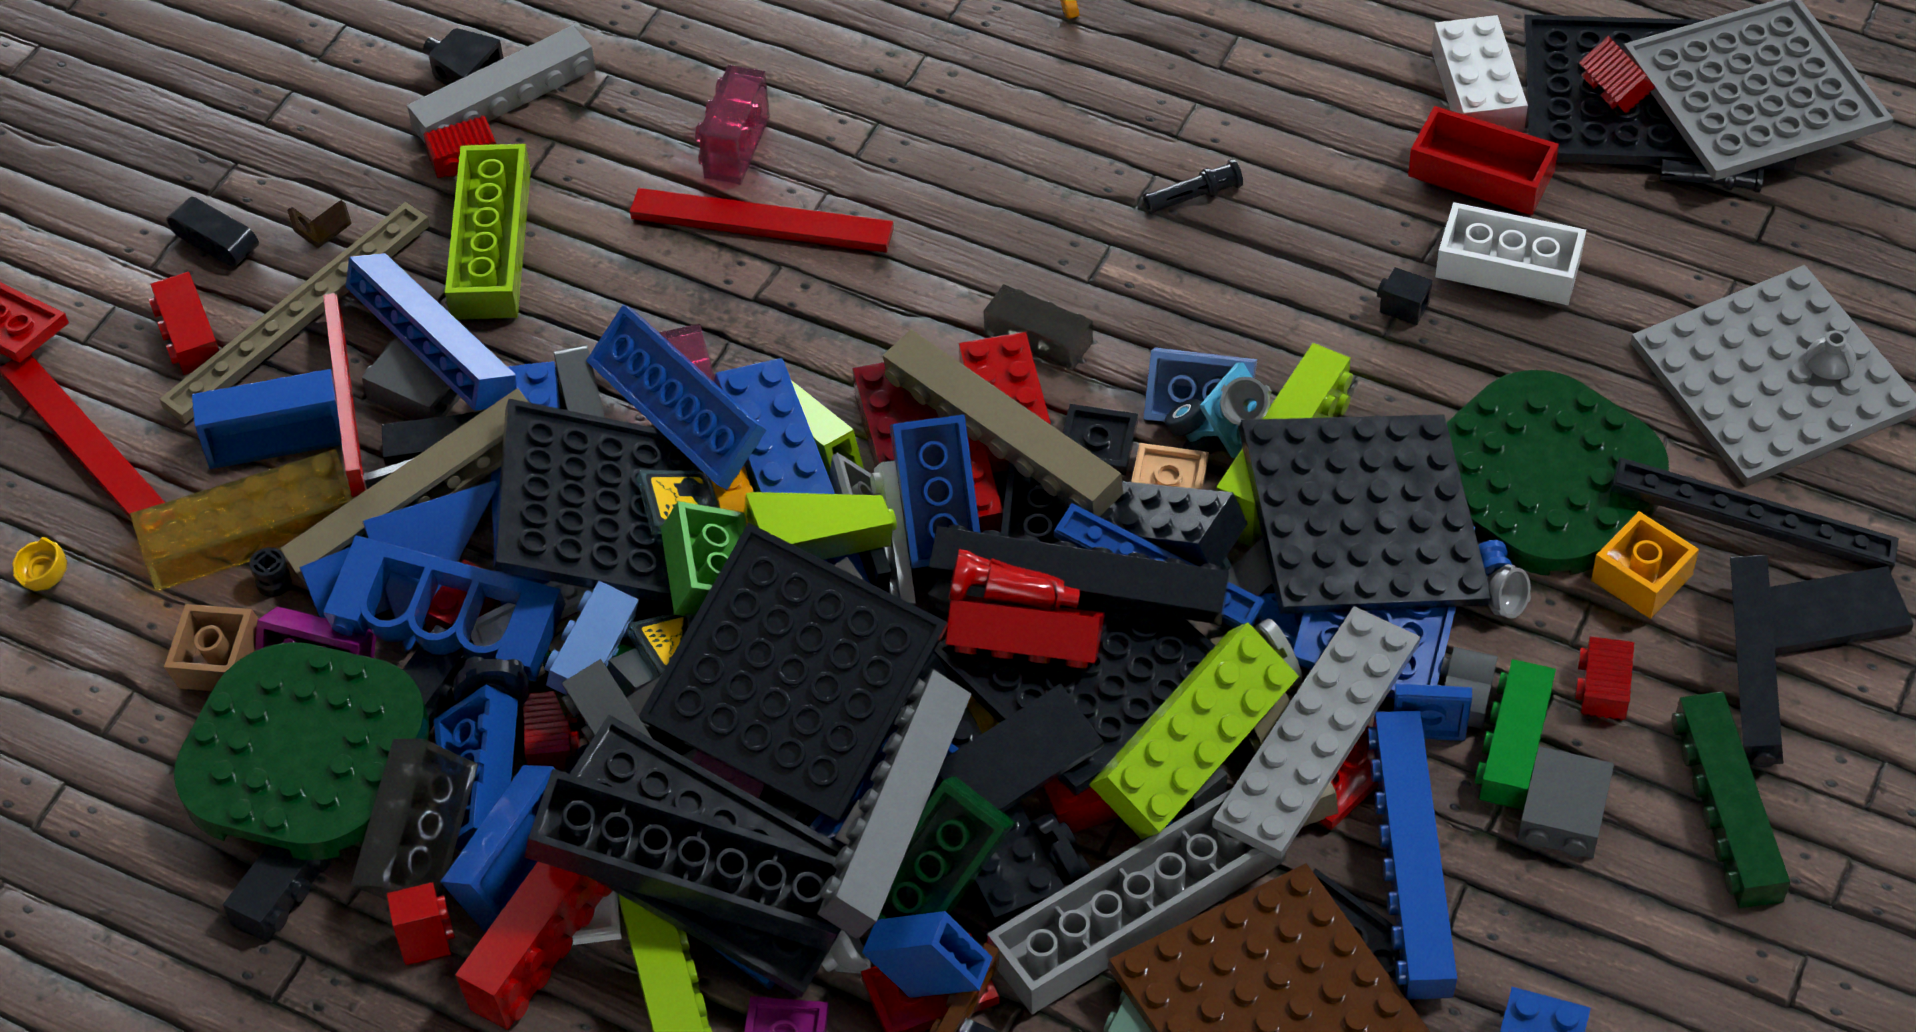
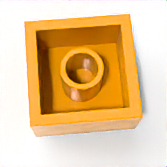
[1591,511,1699,619]

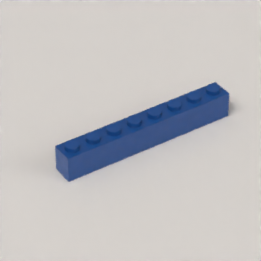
[345,253,517,411]
[1366,711,1457,1000]

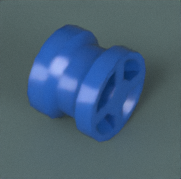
[1478,540,1512,577]

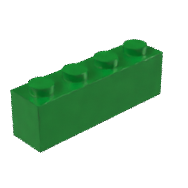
[1475,659,1556,810]

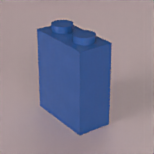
[862,911,993,998]

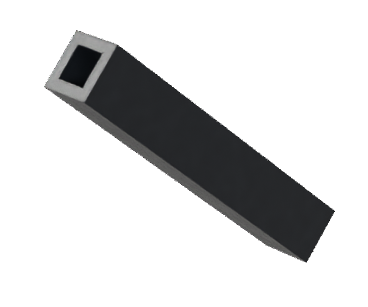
[1730,555,1784,767]

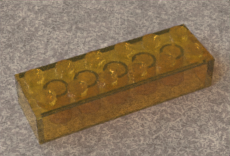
[130,449,354,591]

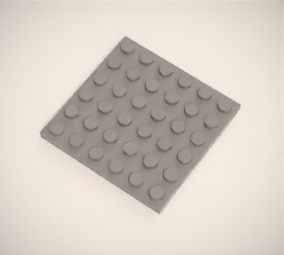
[1623,0,1894,181]
[1630,265,1916,487]

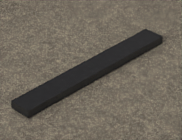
[1610,457,1899,572]

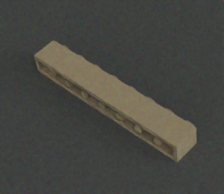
[882,329,1123,517]
[281,388,528,587]

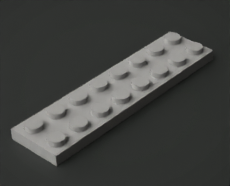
[1212,606,1420,860]

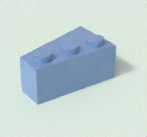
[544,581,639,695]

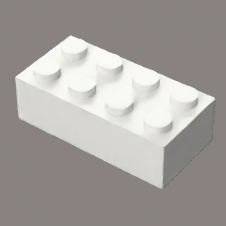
[1432,15,1528,133]
[1435,202,1586,305]

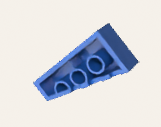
[434,684,518,851]

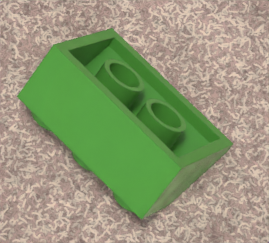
[661,501,747,616]

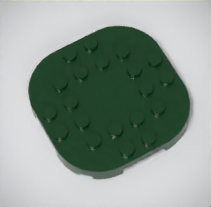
[1446,370,1669,576]
[174,642,429,860]

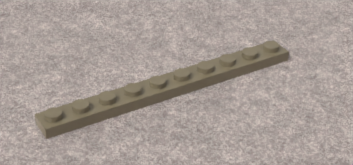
[159,202,430,424]

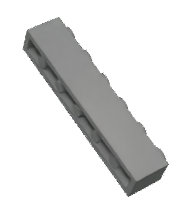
[407,25,596,143]

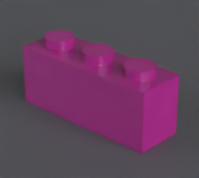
[255,606,376,658]

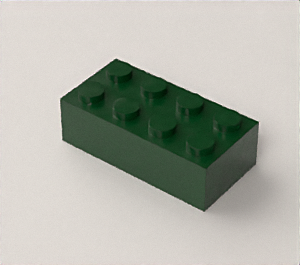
[878,776,1016,920]

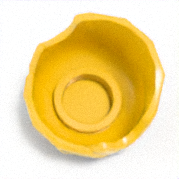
[12,537,67,591]

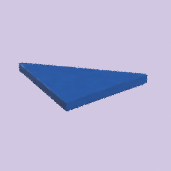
[363,480,497,653]

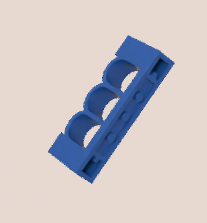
[324,535,566,682]

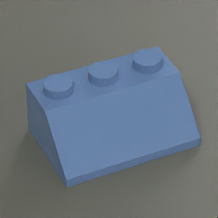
[1143,348,1257,422]

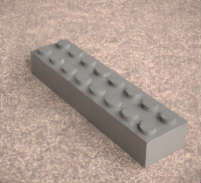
[987,789,1286,1014]

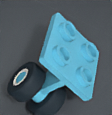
[1165,362,1270,458]

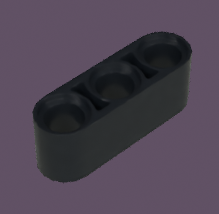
[166,197,259,267]

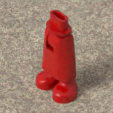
[949,549,1080,610]

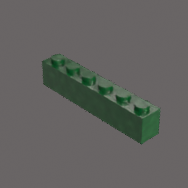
[1671,691,1790,909]

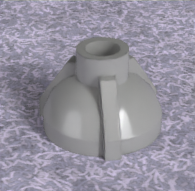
[1804,330,1856,379]
[1220,377,1272,426]
[1487,564,1531,618]
[822,930,871,974]

